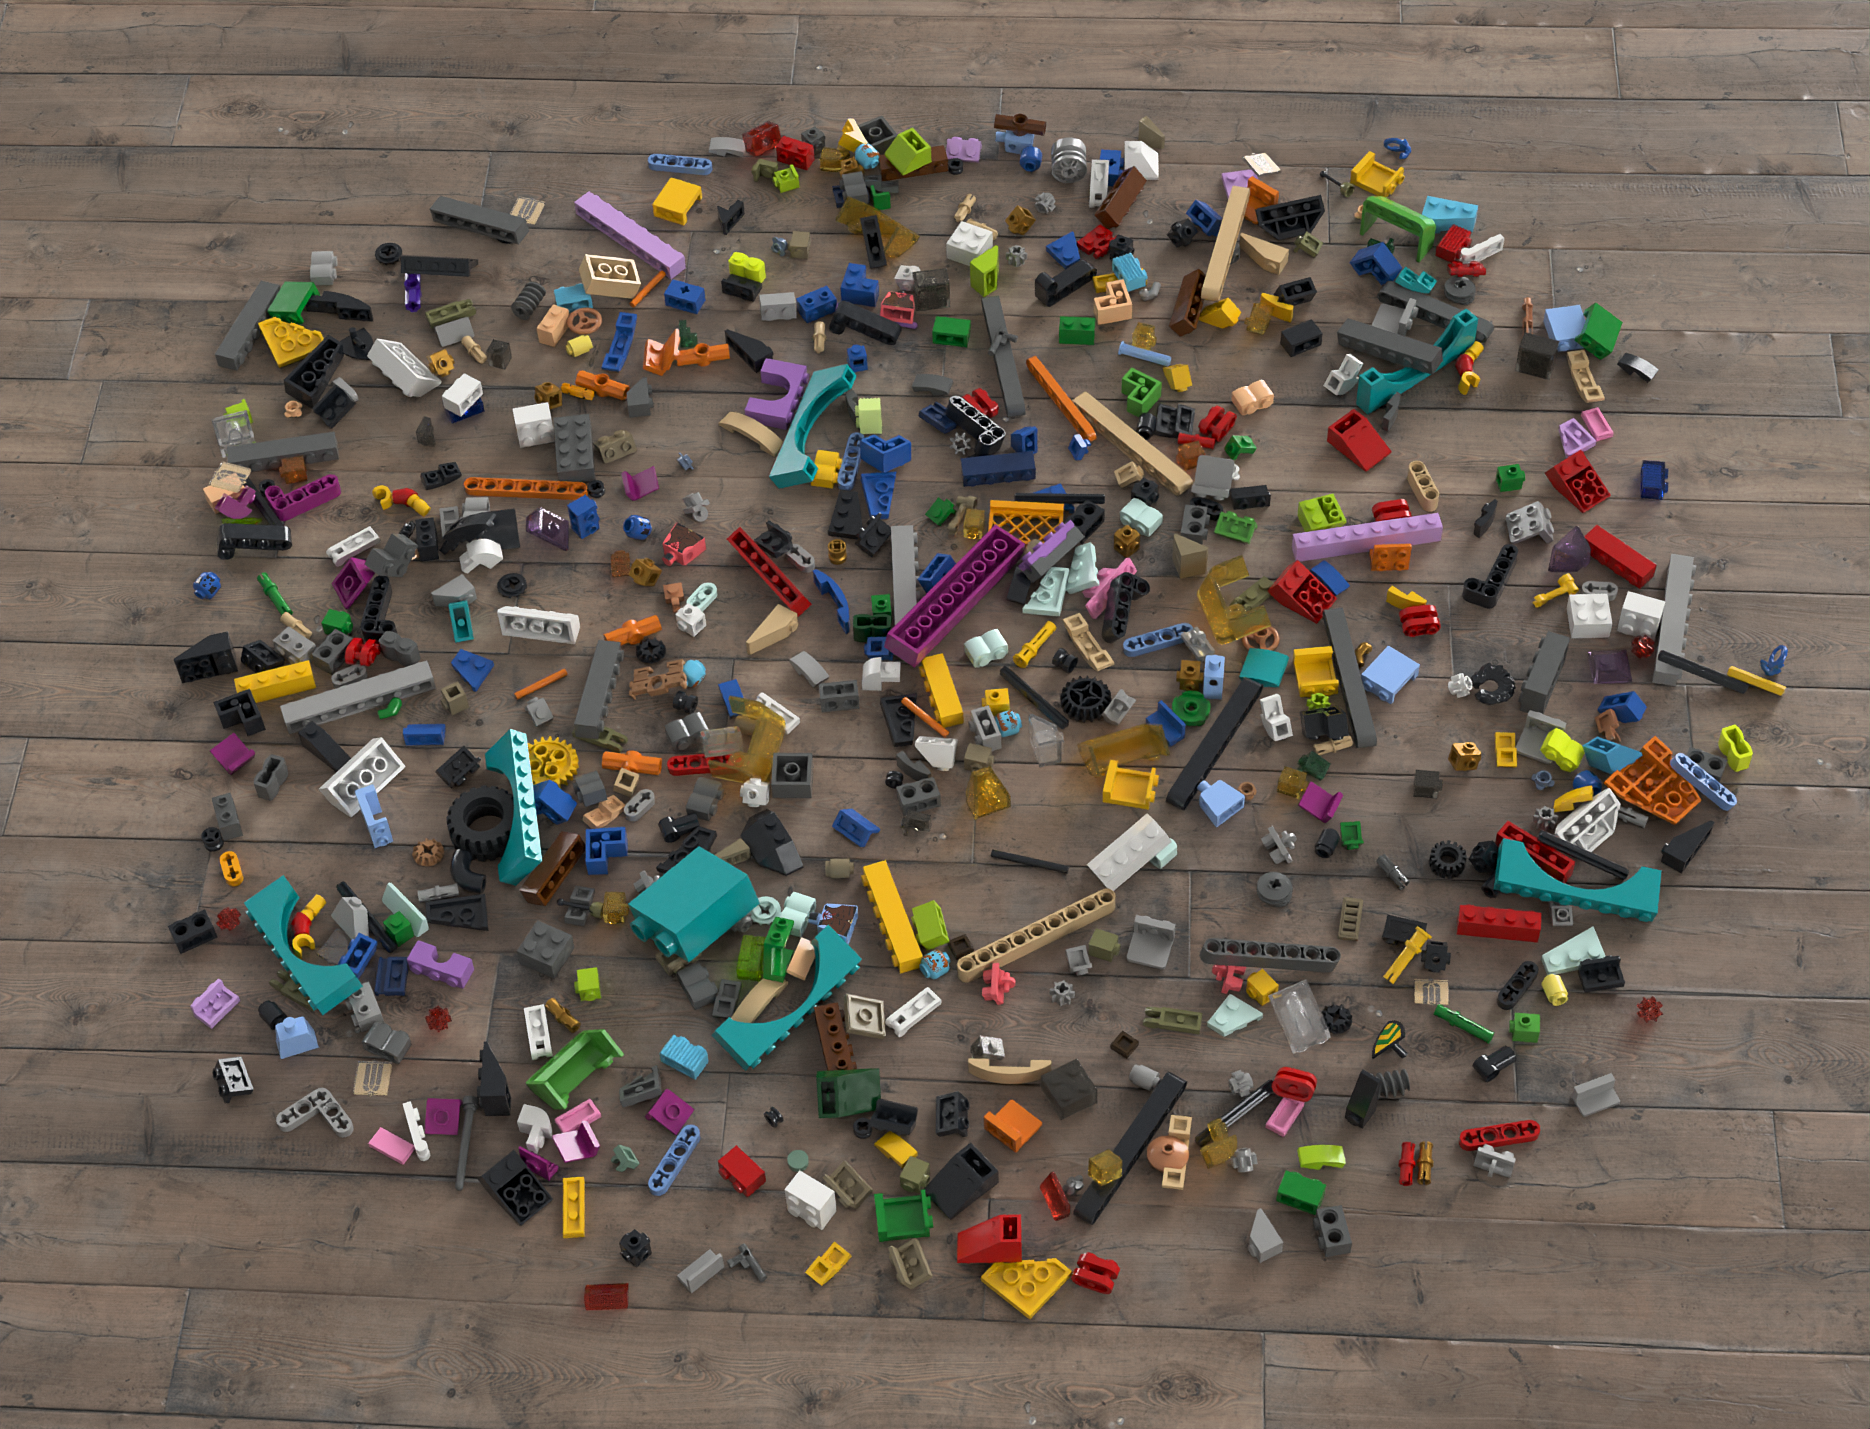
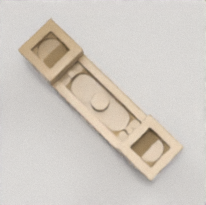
[1567,350,1605,403]
[719,412,783,457]
[1063,613,1114,671]
[731,979,788,1023]
[968,1058,1051,1084]
[1162,1115,1192,1190]

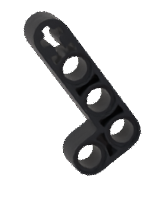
[1035,259,1097,307]
[829,301,902,345]
[945,396,1006,456]
[217,523,292,560]
[1462,544,1518,609]
[1102,572,1150,643]
[360,575,398,644]

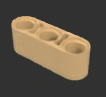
[1407,461,1439,512]

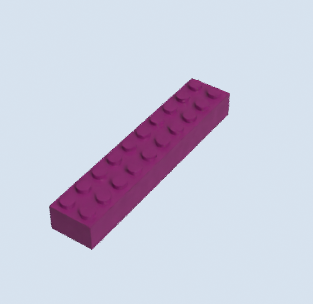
[884,524,1025,668]

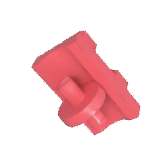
[1212,953,1246,994]
[982,963,1016,1005]

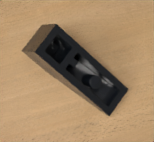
[860,215,887,269]
[725,329,774,373]
[298,721,351,772]
[1661,821,1715,873]
[1345,1070,1381,1129]

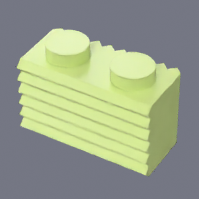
[855,398,882,434]

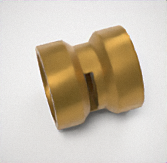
[828,539,847,565]

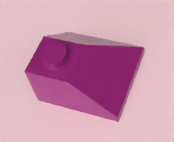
[331,557,375,609]

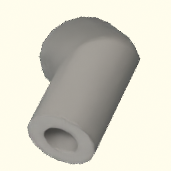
[1139,282,1161,301]

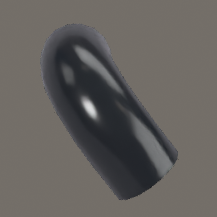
[450,849,486,894]

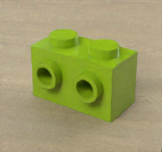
[911,900,949,951]

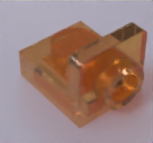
[610,550,631,577]

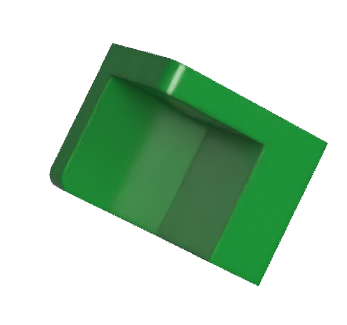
[870,185,891,211]

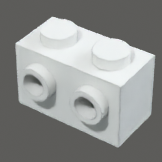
[442,374,483,416]

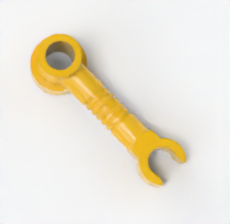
[1532,573,1579,608]

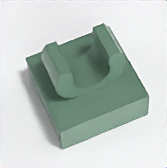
[611,1145,640,1172]

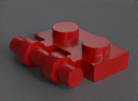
[1077,224,1116,259]
[1447,261,1486,277]

